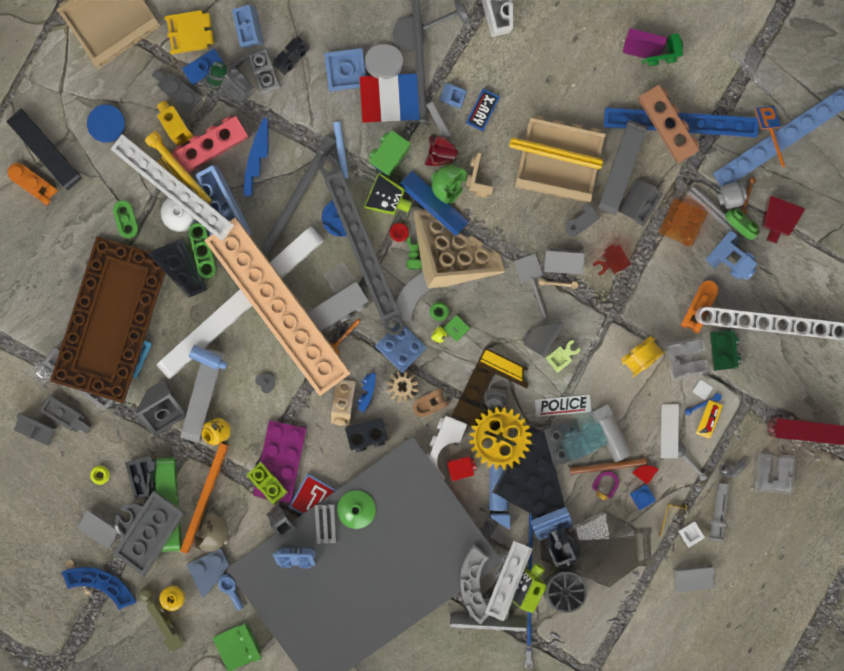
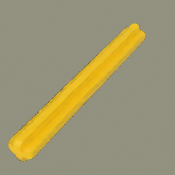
[509,137,603,169]

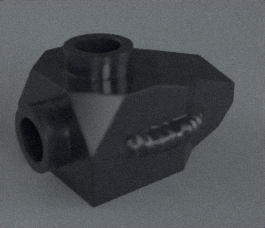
[548,527,580,567]

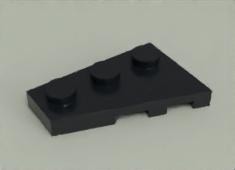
[148,238,208,298]

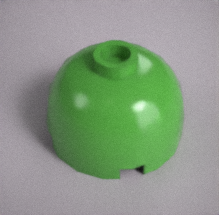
[431,165,467,204]

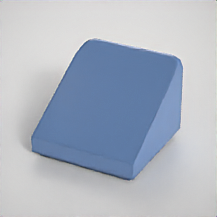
[439,83,467,108]
[491,512,510,529]

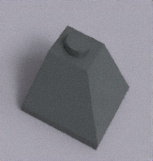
[522,322,564,357]
[136,379,186,436]

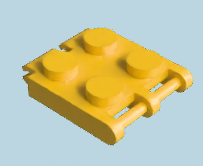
[164,10,214,55]

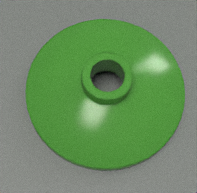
[337,490,376,529]

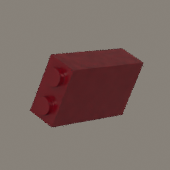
[767,417,844,445]

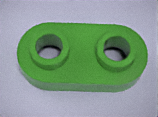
[113,201,138,238]
[725,208,760,240]

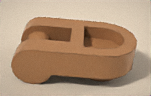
[413,388,449,417]

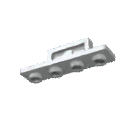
[450,599,527,632]

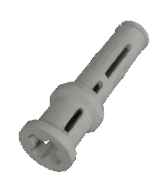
[707,483,730,542]

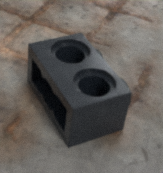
[345,417,388,453]

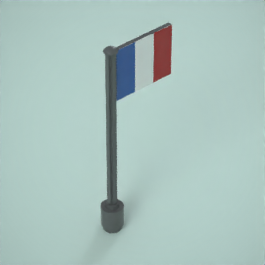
[359,0,429,123]

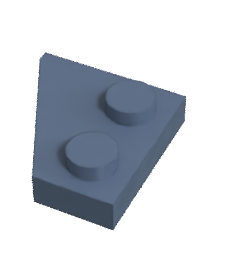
[187,548,230,598]

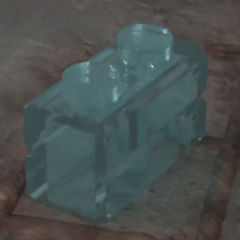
[561,422,608,461]

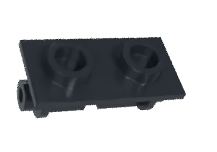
[272,36,310,76]

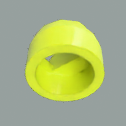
[431,326,447,343]

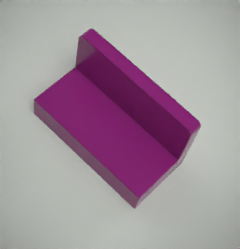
[622,28,667,59]

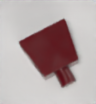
[762,196,805,244]

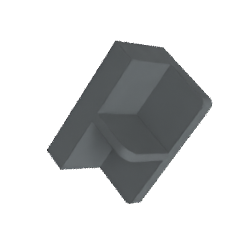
[14,412,57,446]

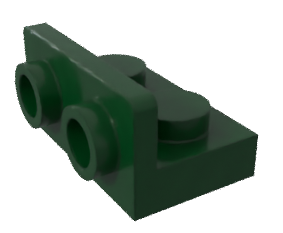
[710,330,741,371]

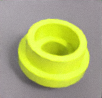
[90,466,110,485]

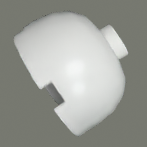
[160,197,197,232]

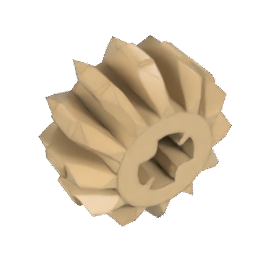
[387,371,419,403]

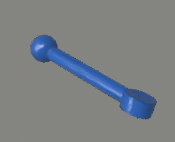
[685,393,722,415]

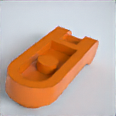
[8,163,58,206]
[680,281,718,334]

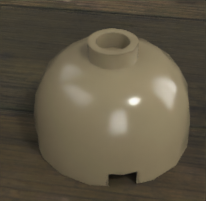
[194,513,230,552]

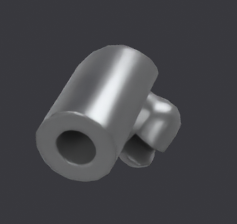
[719,459,748,477]

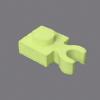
[545,340,581,373]

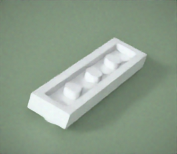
[485,541,532,621]

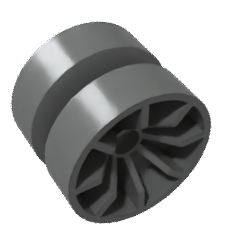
[543,570,587,613]

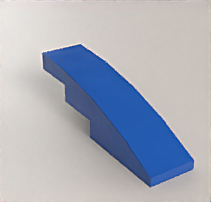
[244,118,269,197]

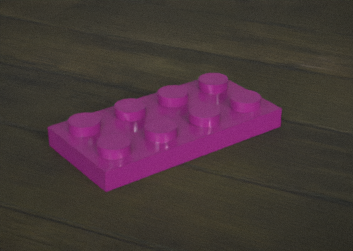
[253,420,307,503]

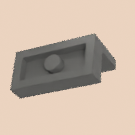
[618,179,663,227]

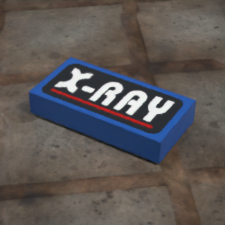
[466,89,500,132]

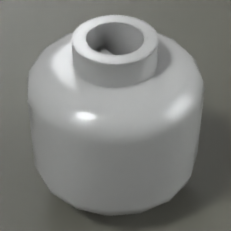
[717,182,747,209]

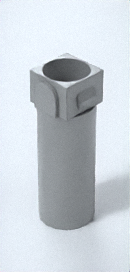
[590,404,632,462]

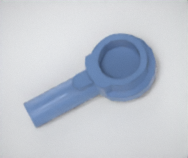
[218,574,243,611]

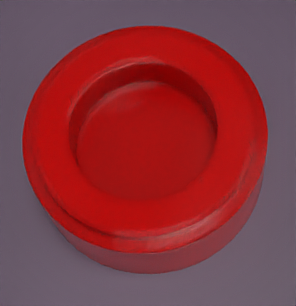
[390,223,409,242]

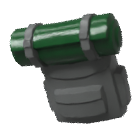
[205,54,254,103]

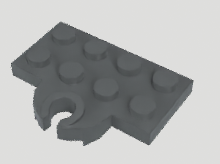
[113,491,186,576]

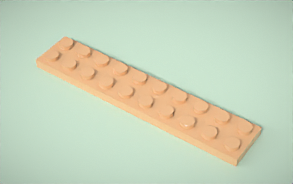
[204,217,351,396]

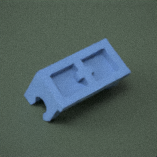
[232,5,264,48]

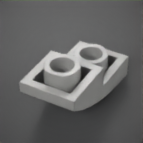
[248,49,280,95]

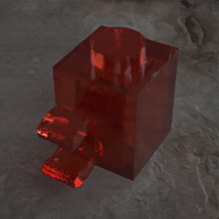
[592,244,631,275]

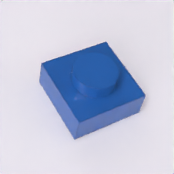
[630,484,656,511]

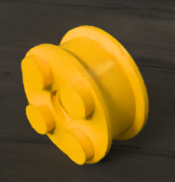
[621,336,666,378]

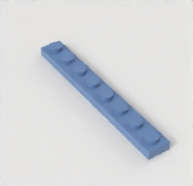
[712,89,844,187]

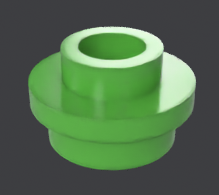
[430,302,449,321]

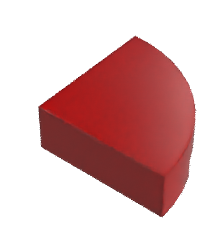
[632,465,659,485]

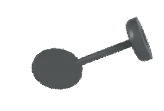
[392,0,471,51]

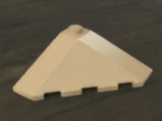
[414,210,505,288]

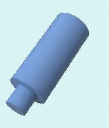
[189,345,228,370]

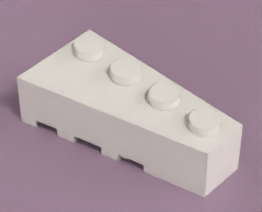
[482,0,513,37]

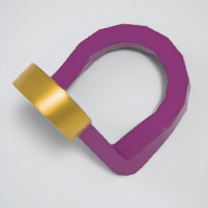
[592,471,619,501]

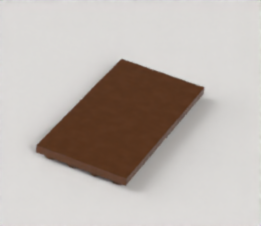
[50,236,166,404]

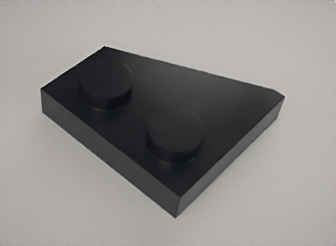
[125,455,157,499]

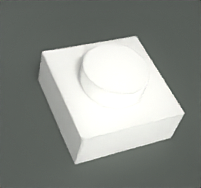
[678,521,705,548]

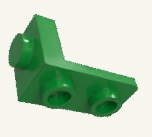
[641,33,683,67]

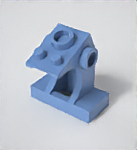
[706,230,757,280]

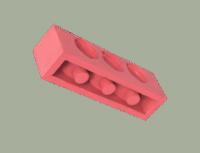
[172,115,249,173]

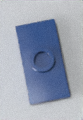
[182,48,223,85]

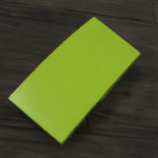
[246,462,288,505]

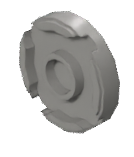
[365,44,403,79]

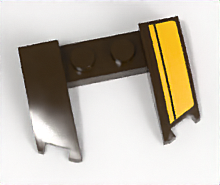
[451,347,528,437]

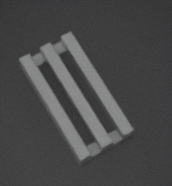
[426,102,450,139]
[315,504,337,544]

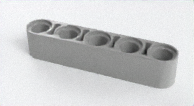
[181,348,225,443]

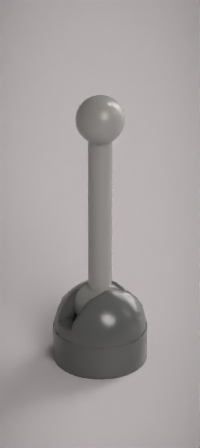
[678,441,707,480]

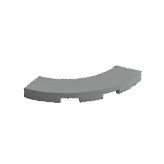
[392,272,433,321]
[460,544,489,625]

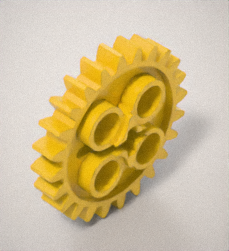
[469,407,532,470]

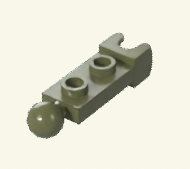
[138,587,186,653]

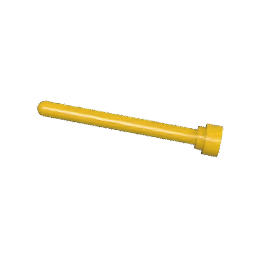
[145,131,212,204]

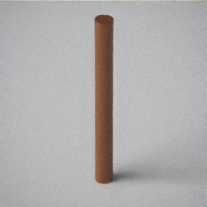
[570,458,647,475]

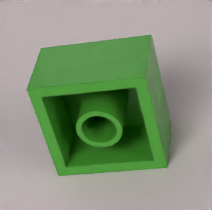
[369,130,411,178]

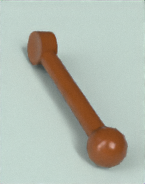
[740,177,756,215]

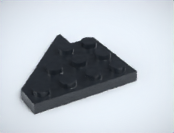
[492,425,565,518]

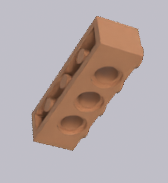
[638,85,700,164]

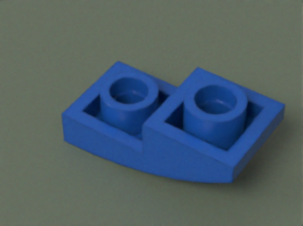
[357,372,376,413]

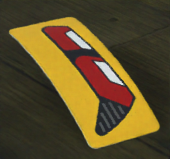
[696,400,723,438]

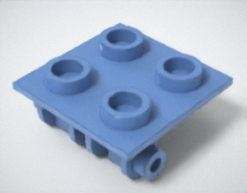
[375,323,427,373]
[273,548,316,568]

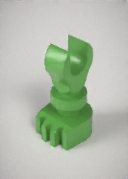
[406,236,422,270]

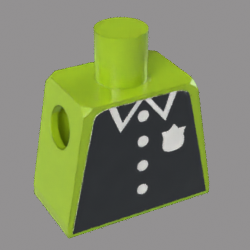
[364,173,412,216]
[513,563,546,613]

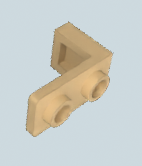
[466,152,493,198]
[331,380,355,426]

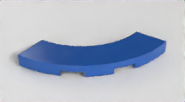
[61,567,136,610]

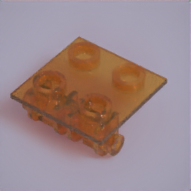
[658,199,708,247]

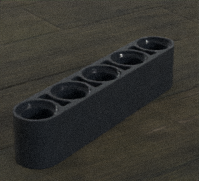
[6,108,82,191]

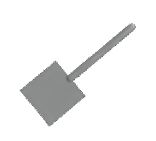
[514,254,547,319]

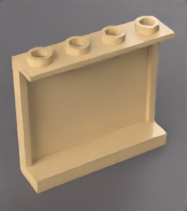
[56,0,161,69]
[515,116,606,203]

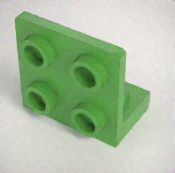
[213,621,263,671]

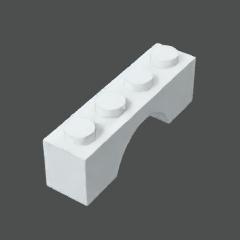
[426,415,467,480]

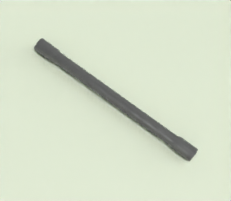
[261,135,336,258]

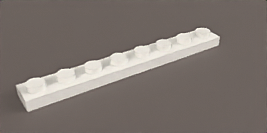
[111,134,235,241]

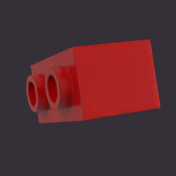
[447,455,477,481]

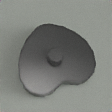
[255,374,275,393]

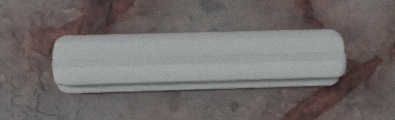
[688,186,733,230]

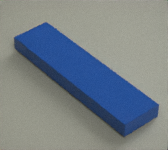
[399,171,469,236]

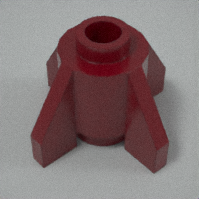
[424,135,458,166]

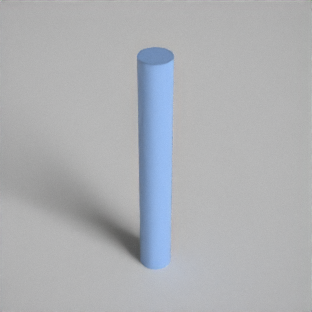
[333,122,349,179]

